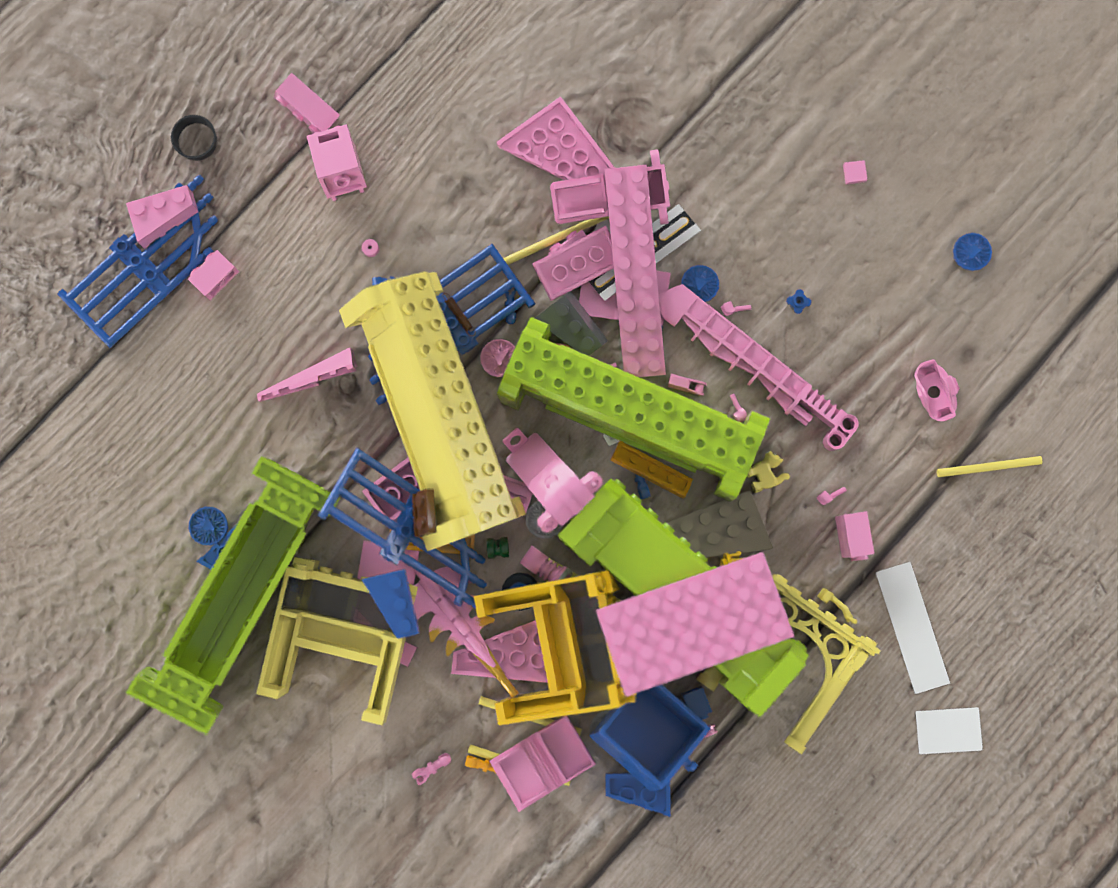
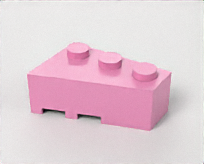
[274,72,340,133]
[126,185,198,249]

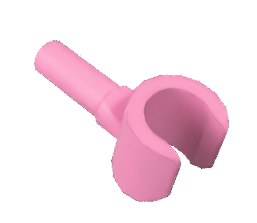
[721,301,751,316]
[730,394,747,423]
[817,487,847,505]

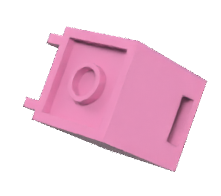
[307,124,367,201]

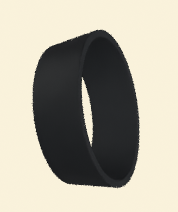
[171,115,217,161]

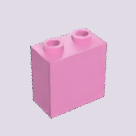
[835,511,874,561]

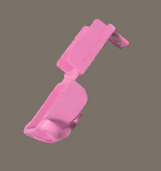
[550,149,670,225]
[502,428,603,532]

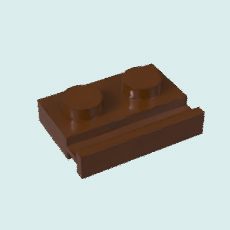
[412,489,436,537]

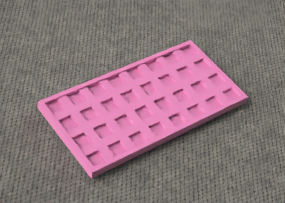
[596,552,794,696]

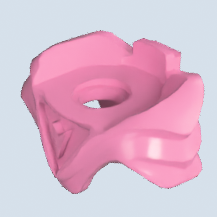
[915,359,960,421]

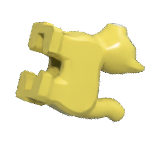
[747,451,790,493]

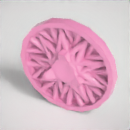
[480,339,515,378]

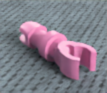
[412,753,451,785]

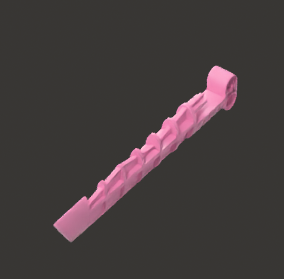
[659,284,859,451]

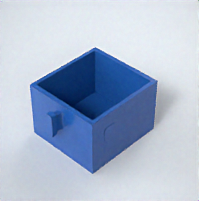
[589,684,711,791]

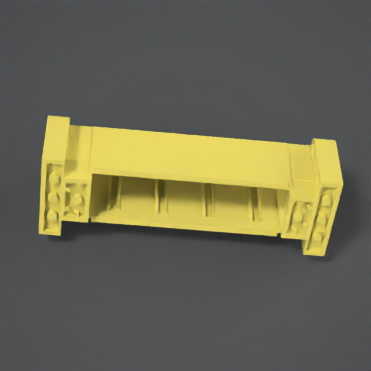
[339,272,526,551]

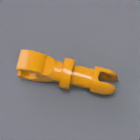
[465,755,496,774]

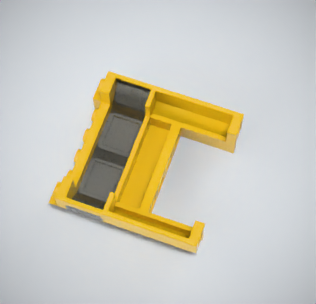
[474,570,636,725]

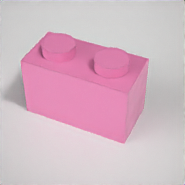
[188,250,240,300]

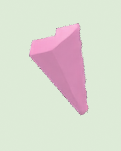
[257,348,358,402]

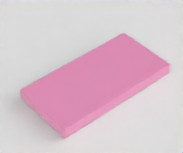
[532,226,614,301]

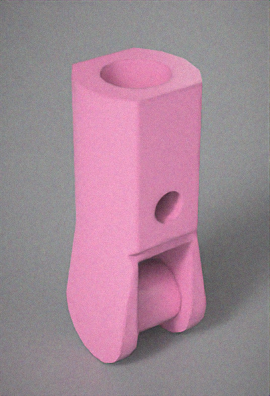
[667,374,707,396]

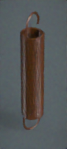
[443,293,476,336]

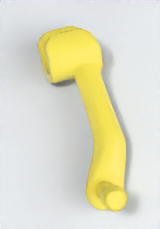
[817,588,857,624]

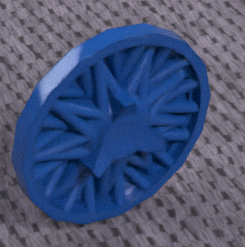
[953,233,992,271]
[681,265,719,302]
[188,507,228,546]

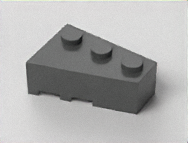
[535,291,608,356]

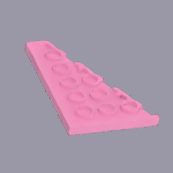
[497,96,615,180]
[451,602,586,683]

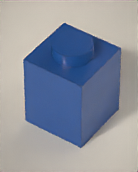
[681,686,712,720]

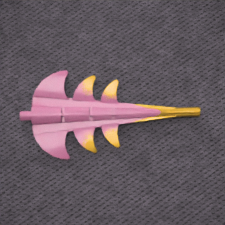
[414,567,519,698]

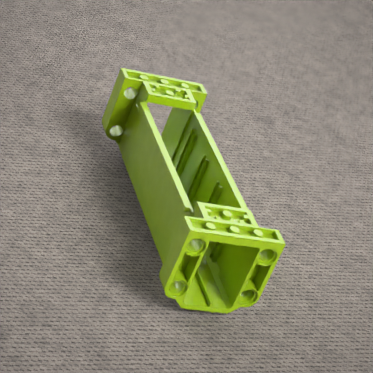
[497,317,770,502]
[126,456,341,735]
[558,478,809,717]

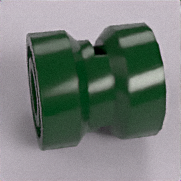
[486,537,509,559]

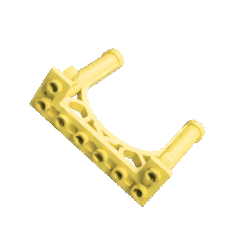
[696,574,881,755]

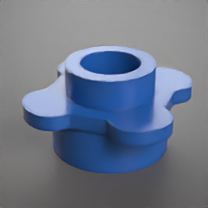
[786,289,811,314]

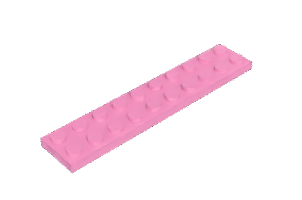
[605,164,666,377]

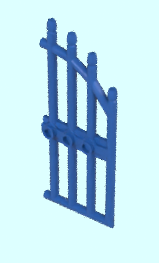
[57,175,218,348]
[368,243,536,405]
[318,448,487,609]

